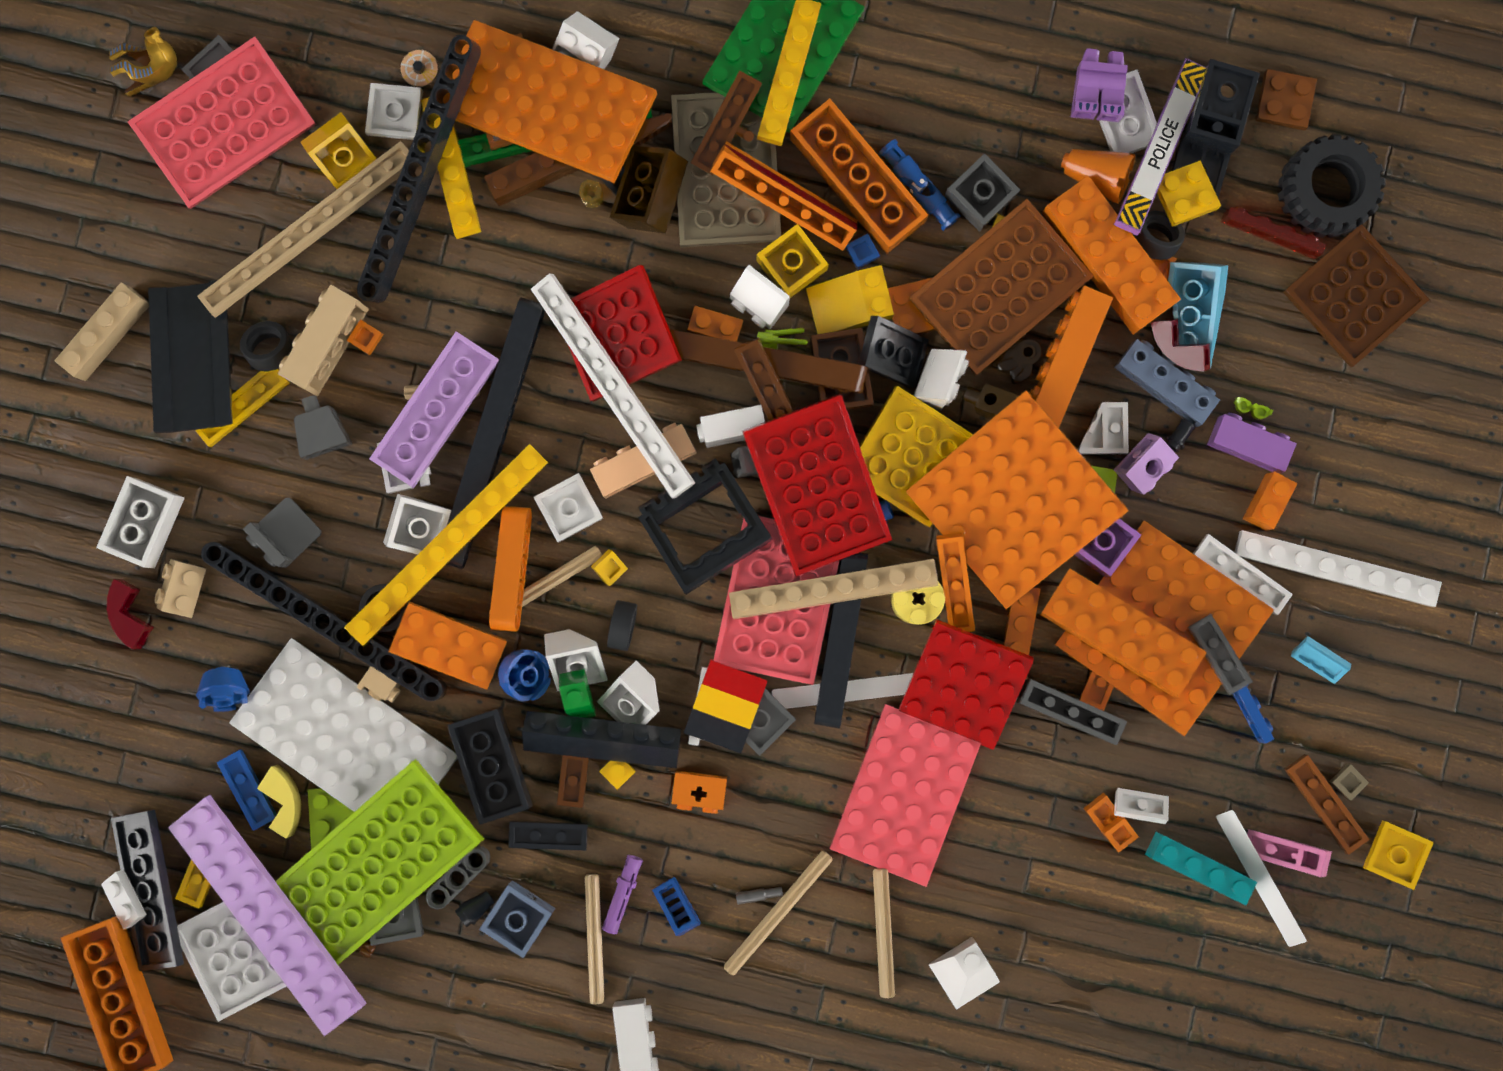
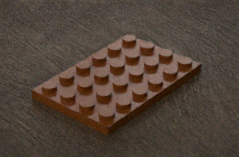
[909,199,1094,376]

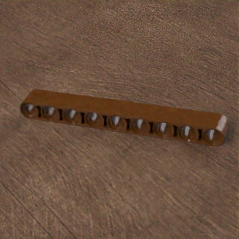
[669,329,868,394]

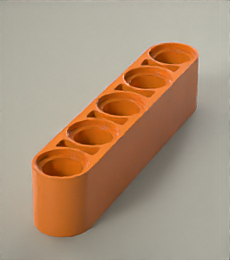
[489,506,532,632]

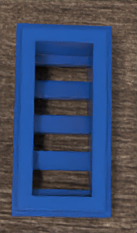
[652,877,702,936]

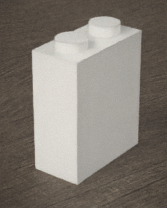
[696,405,765,448]

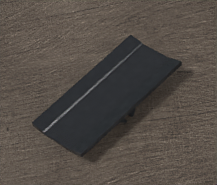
[148,280,233,433]

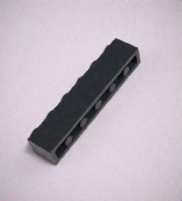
[522,711,681,768]

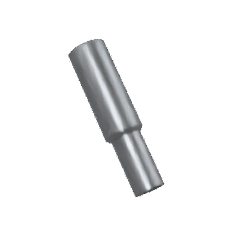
[736,887,783,905]

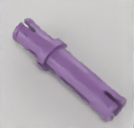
[602,855,643,934]

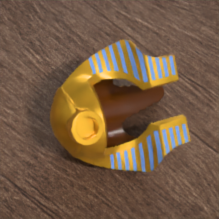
[109,27,177,96]

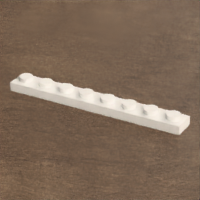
[1234,530,1442,607]

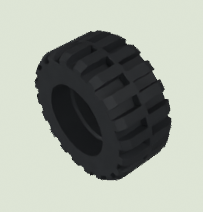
[1278,134,1386,238]

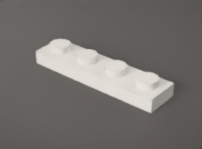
[1193,534,1293,615]

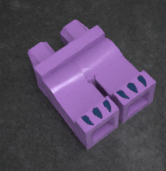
[1070,49,1128,122]

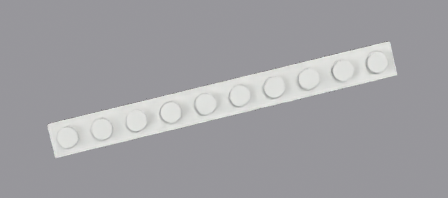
[531,273,695,498]

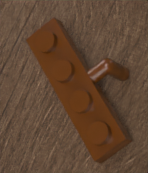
[691,71,762,175]

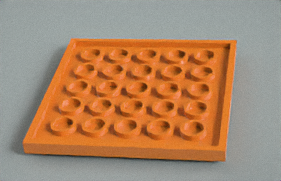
[906,390,1129,609]
[1055,521,1274,736]

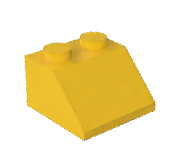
[301,112,377,189]

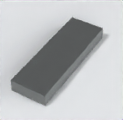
[1187,614,1253,695]

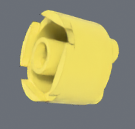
[891,582,945,624]

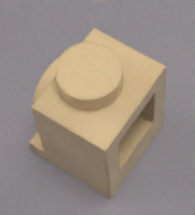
[357,667,401,703]

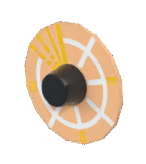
[401,50,438,87]

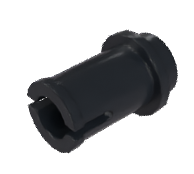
[1166,419,1196,453]

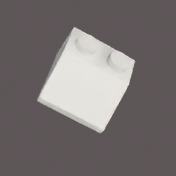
[730,265,790,329]
[383,494,451,555]

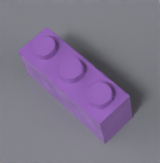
[1207,413,1297,474]

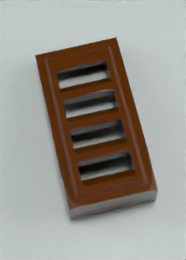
[630,113,673,151]

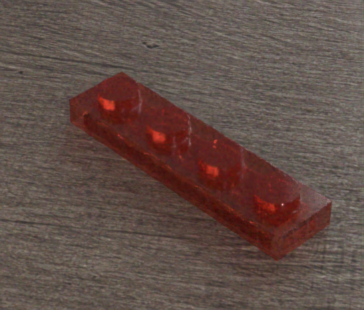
[1220,207,1326,259]

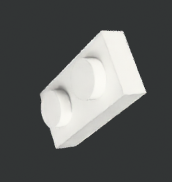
[1114,788,1169,824]
[101,870,146,929]

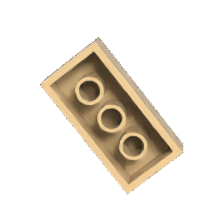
[278,285,369,396]

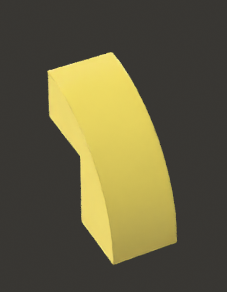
[257,765,301,839]

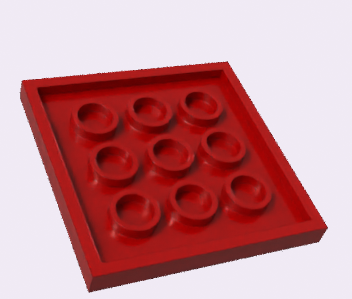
[568,265,682,401]
[898,619,1034,750]

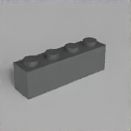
[1016,679,1127,745]

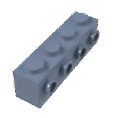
[1114,339,1220,427]

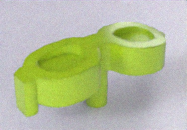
[1234,397,1273,420]

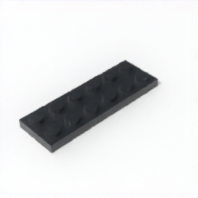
[111,809,184,971]

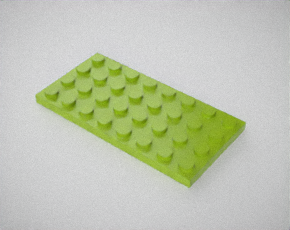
[275,759,484,965]

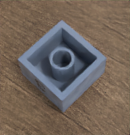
[479,880,555,958]

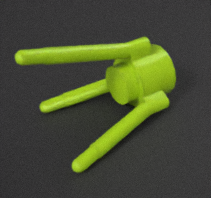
[757,328,808,349]

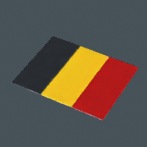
[684,660,768,754]

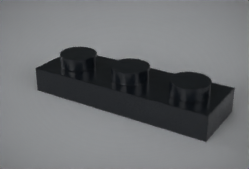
[509,821,588,851]

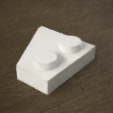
[1078,402,1129,454]

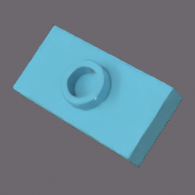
[1291,636,1351,684]

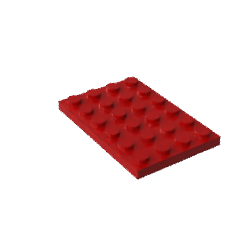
[742,394,892,576]

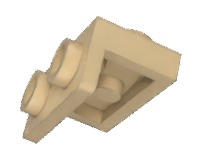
[155,559,206,618]

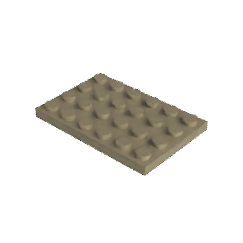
[671,92,781,248]

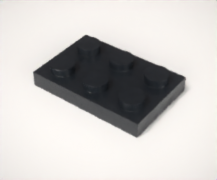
[858,315,929,388]

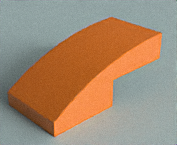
[1083,793,1139,853]

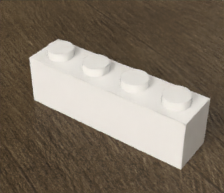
[613,998,659,1071]

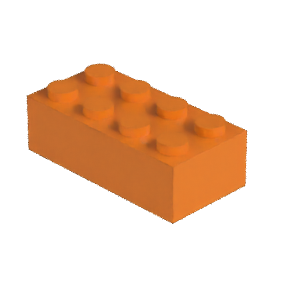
[389,601,507,690]

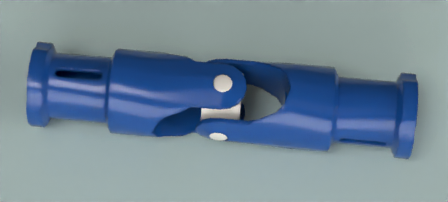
[878,139,961,231]

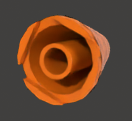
[1061,149,1136,204]

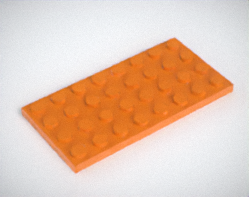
[443,20,657,183]

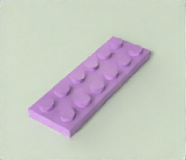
[369,332,499,488]

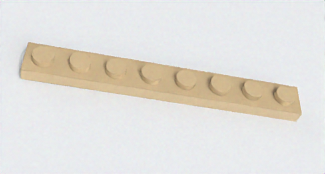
[729,559,938,619]

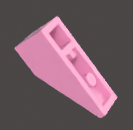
[1247,829,1332,877]

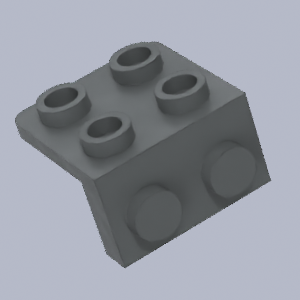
[243,498,322,568]

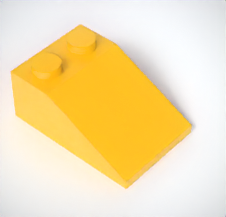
[806,265,894,334]

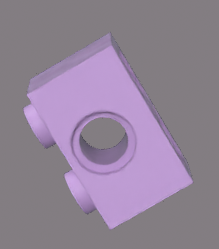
[1114,433,1179,495]

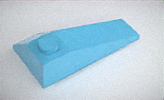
[1168,262,1229,369]

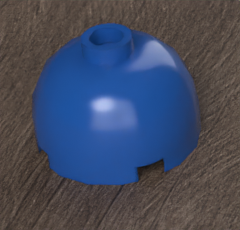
[498,649,551,702]

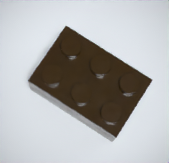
[609,146,689,234]

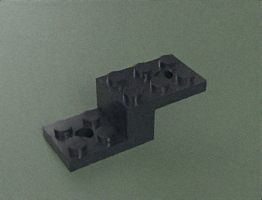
[1172,59,1260,198]

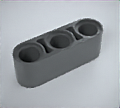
[426,846,491,909]

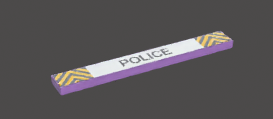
[1114,58,1206,236]

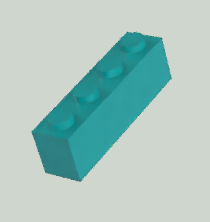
[1145,832,1257,905]

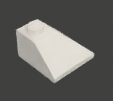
[544,629,608,691]
[597,661,659,725]
[929,937,1000,1010]

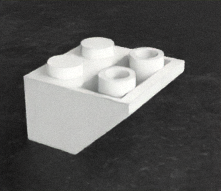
[552,11,619,69]

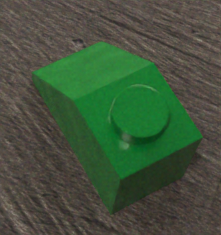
[559,669,596,718]

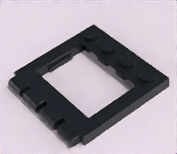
[638,458,773,595]

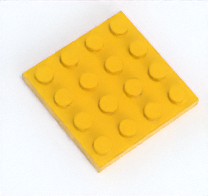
[859,386,973,527]

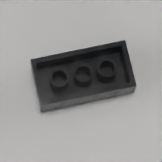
[447,707,533,825]

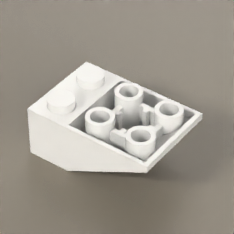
[913,349,969,411]

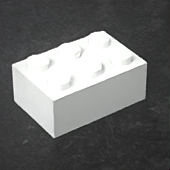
[96,476,184,568]

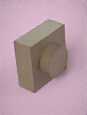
[1329,763,1369,801]

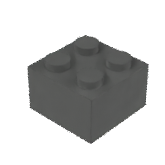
[945,153,1020,232]

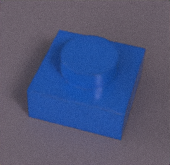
[845,234,880,269]

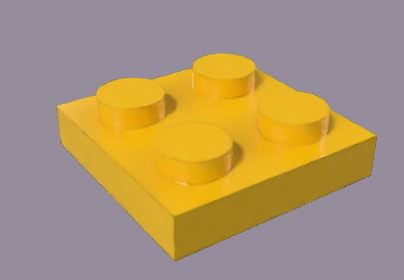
[1157,160,1221,227]
[1363,820,1434,890]

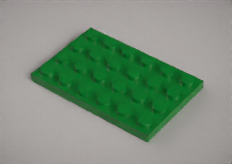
[702,0,865,133]

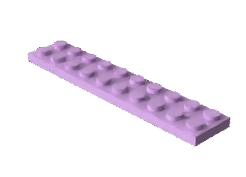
[168,795,367,1036]

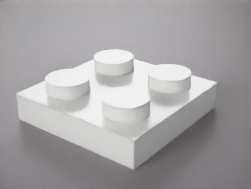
[365,83,423,140]
[534,473,604,543]

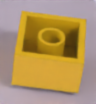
[756,224,829,298]

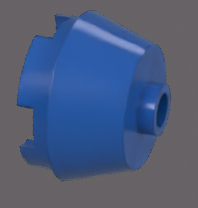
[196,667,250,712]

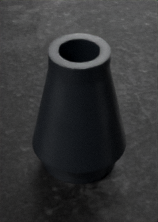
[455,890,495,927]

